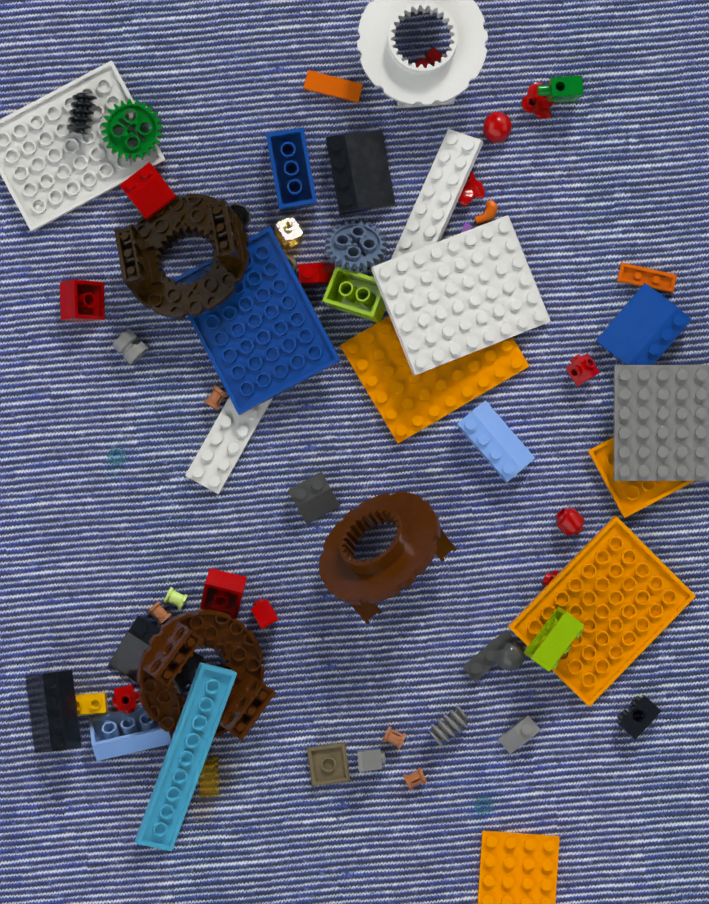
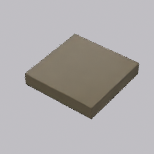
[307,742,350,786]

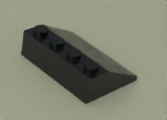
[326,131,396,215]
[109,615,204,694]
[25,670,82,752]

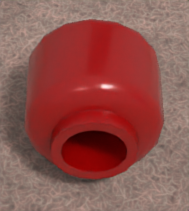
[556,507,584,536]

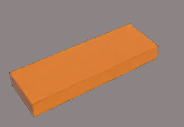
[303,70,363,103]
[617,262,677,294]

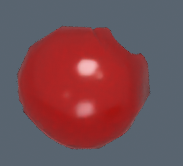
[482,111,512,143]

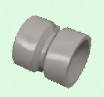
[112,329,148,365]

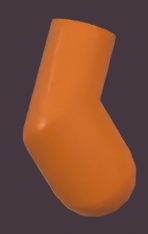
[474,200,498,226]

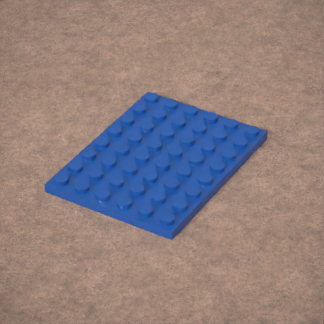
[171,227,341,415]

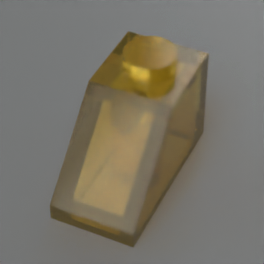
[199,756,221,798]

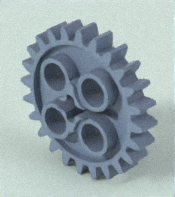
[325,220,387,273]

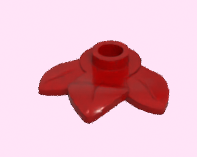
[521,82,555,119]
[458,171,485,207]

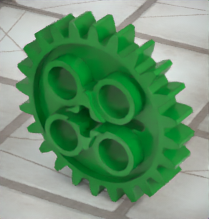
[101,99,163,161]

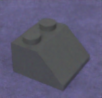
[288,471,340,524]

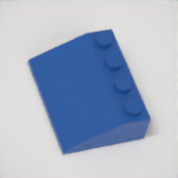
[596,283,692,365]

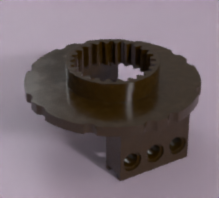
[114,194,250,319]

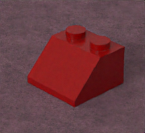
[119,162,177,220]
[60,279,105,321]
[200,568,247,619]

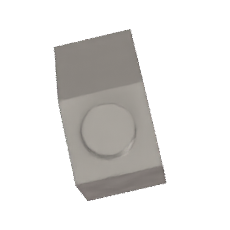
[498,715,540,754]
[357,749,386,772]

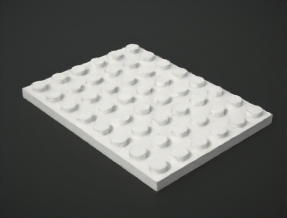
[0,60,166,232]
[371,215,551,376]

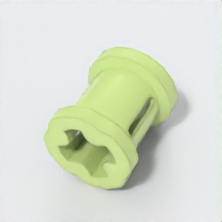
[163,587,188,611]

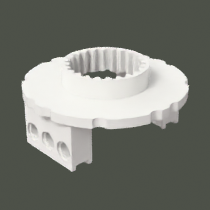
[357,0,488,109]

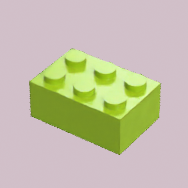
[322,267,386,323]
[523,606,584,672]

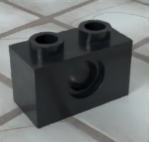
[617,695,661,740]

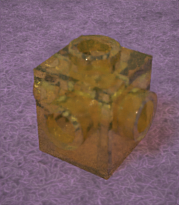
[274,216,303,251]

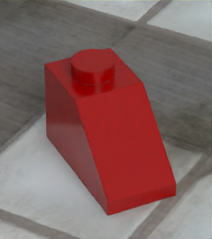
[298,263,335,286]
[251,598,279,629]

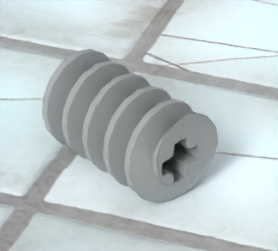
[429,705,469,747]

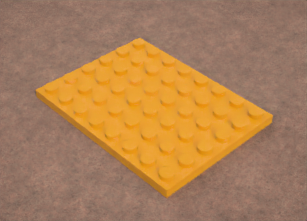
[340,316,529,444]
[507,516,696,707]

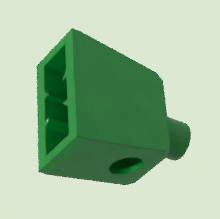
[537,76,583,102]

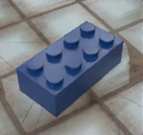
[266,127,317,212]

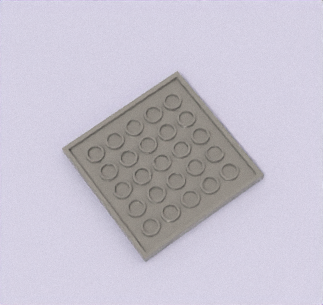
[613,365,709,481]

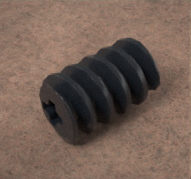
[66,93,97,135]

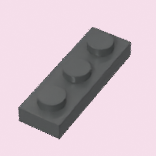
[463,630,518,681]

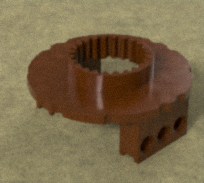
[319,492,457,625]
[137,609,276,741]

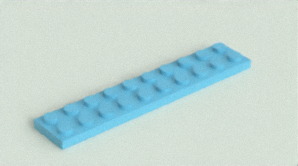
[135,662,237,851]

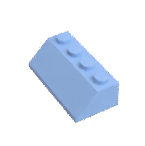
[456,400,535,483]
[89,705,172,761]

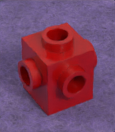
[565,353,600,387]
[112,684,141,714]

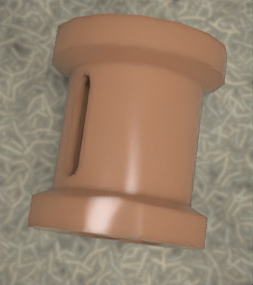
[204,385,228,411]
[147,601,172,626]
[382,726,406,749]
[403,767,428,791]

